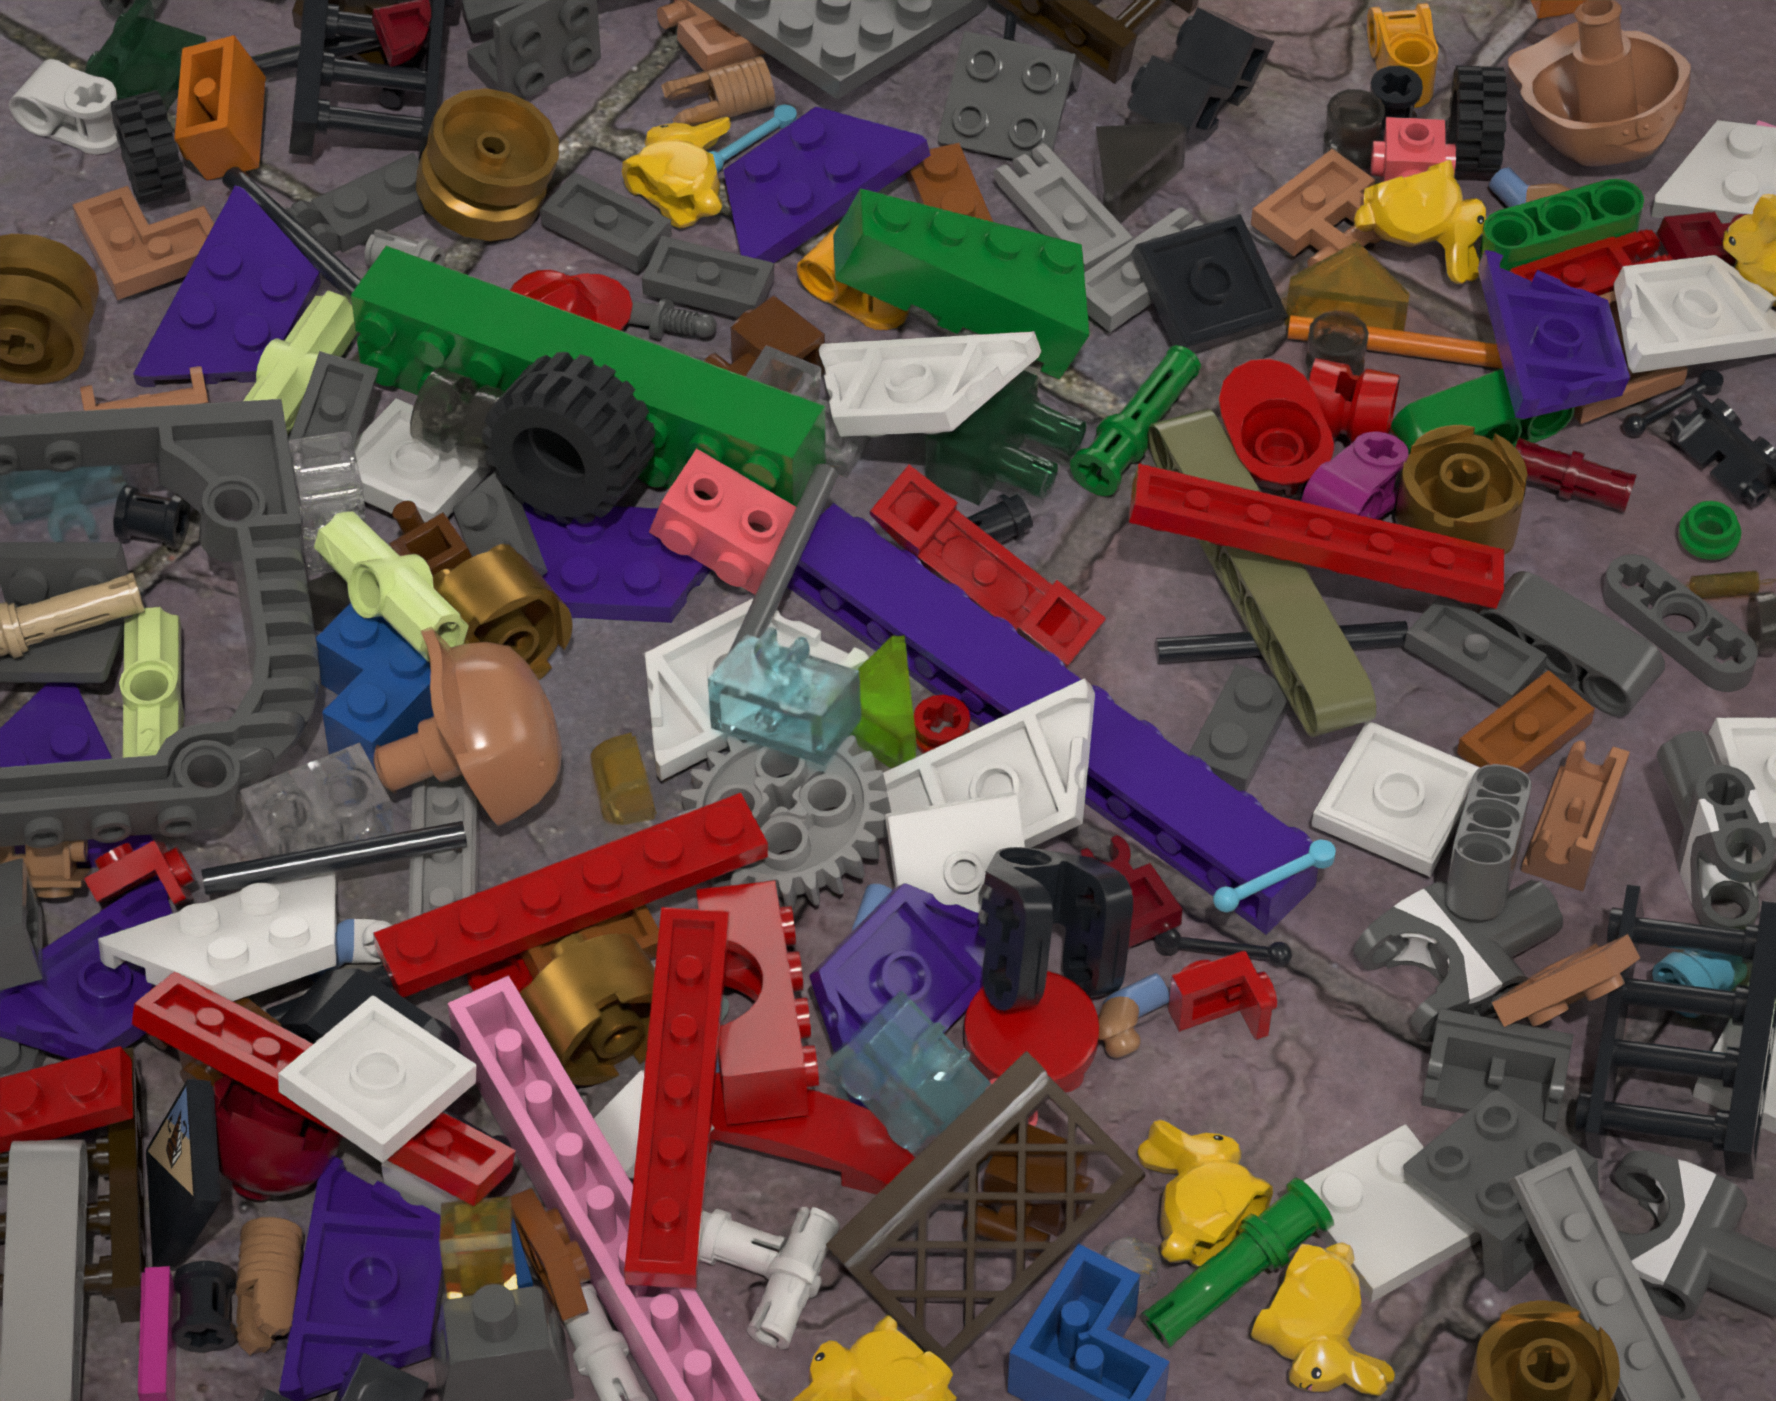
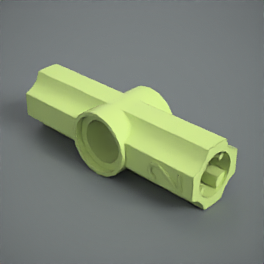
[243,290,358,436]
[314,512,469,662]
[119,607,185,758]

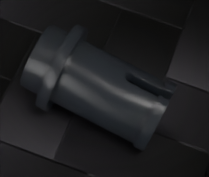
[966,494,1033,543]

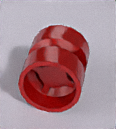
[1309,358,1400,444]

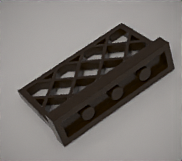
[826,1051,1146,1367]

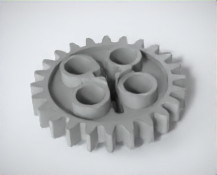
[678,718,891,910]

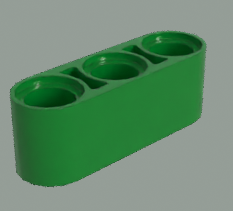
[1479,179,1644,271]
[1391,369,1575,455]

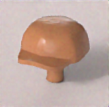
[1508,0,1691,166]
[373,627,562,826]

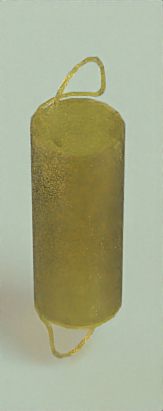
[1685,570,1776,599]

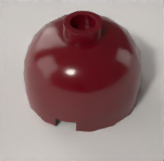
[214,1075,342,1200]

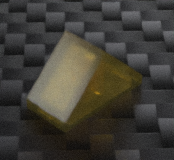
[1285,241,1410,331]
[439,1196,518,1299]

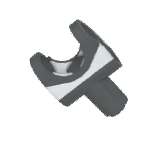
[1657,731,1776,930]
[1353,879,1563,1042]
[1615,1150,1776,1320]

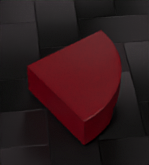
[372,0,431,67]

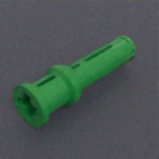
[1070,345,1201,496]
[1141,1177,1335,1349]

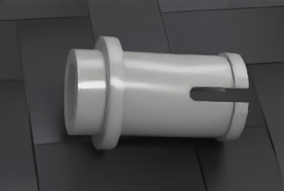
[364,229,445,267]

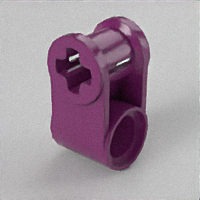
[1301,432,1408,520]

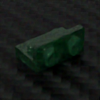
[85,0,207,111]

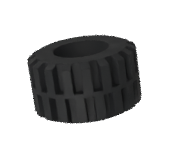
[482,352,655,524]

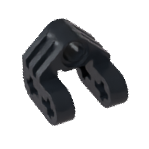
[978,847,1133,1011]

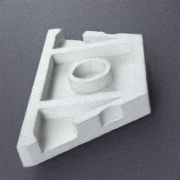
[1651,120,1776,223]
[1614,255,1776,373]
[819,332,1041,437]
[645,598,870,781]
[883,678,1095,848]
[98,871,337,1001]

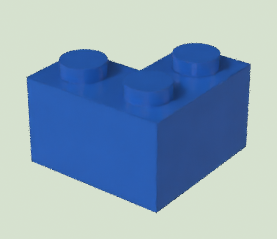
[316,603,434,788]
[1007,1243,1170,1401]

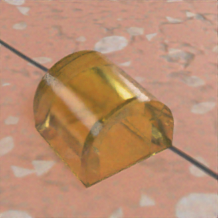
[590,732,657,825]

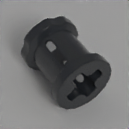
[1366,66,1423,141]
[113,485,190,549]
[172,1261,237,1353]

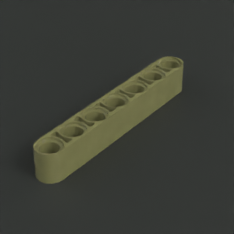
[1148,408,1377,738]

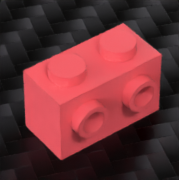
[649,448,796,595]

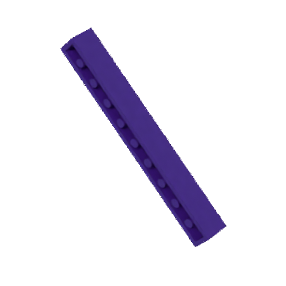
[787,503,1318,935]

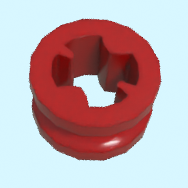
[913,694,971,754]

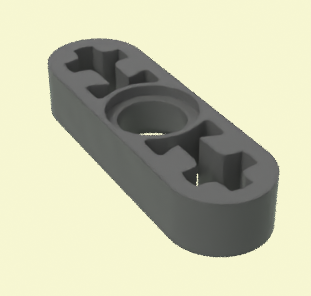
[1602,554,1758,692]

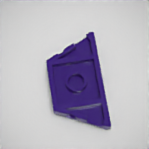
[723,107,931,263]
[133,185,321,388]
[1478,250,1630,419]
[522,502,712,623]
[0,682,153,868]
[0,874,173,1059]
[809,883,986,1110]
[279,1157,451,1401]

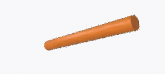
[1287,315,1503,369]

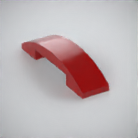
[869,464,1106,669]
[709,1072,926,1195]

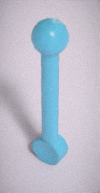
[709,104,797,173]
[1213,839,1336,913]

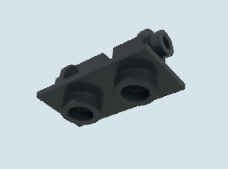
[1668,389,1776,507]

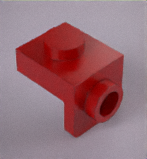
[84,840,196,906]
[1168,950,1277,1040]

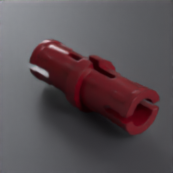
[1515,438,1637,513]

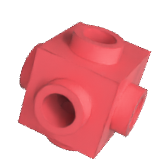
[1371,117,1456,183]

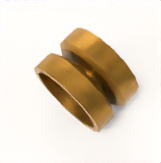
[416,88,559,241]
[0,233,99,385]

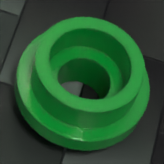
[1678,501,1741,560]

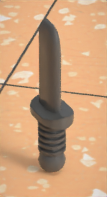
[628,298,717,339]

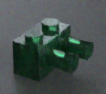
[925,370,1087,506]

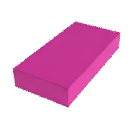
[138,1266,178,1401]

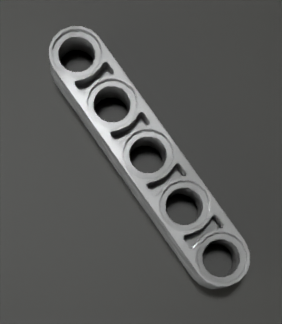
[0,1140,88,1401]

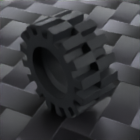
[1448,65,1507,172]
[110,90,186,205]

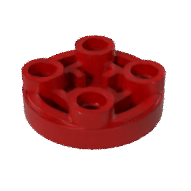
[964,971,1099,1092]

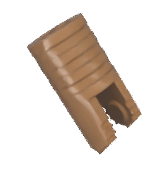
[661,56,775,127]
[236,1217,303,1356]

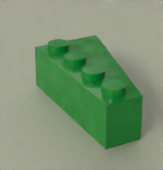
[833,189,1090,380]

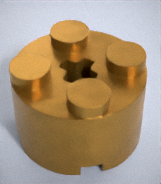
[1395,425,1527,555]
[433,544,573,680]
[519,933,655,1085]
[1467,1300,1620,1401]

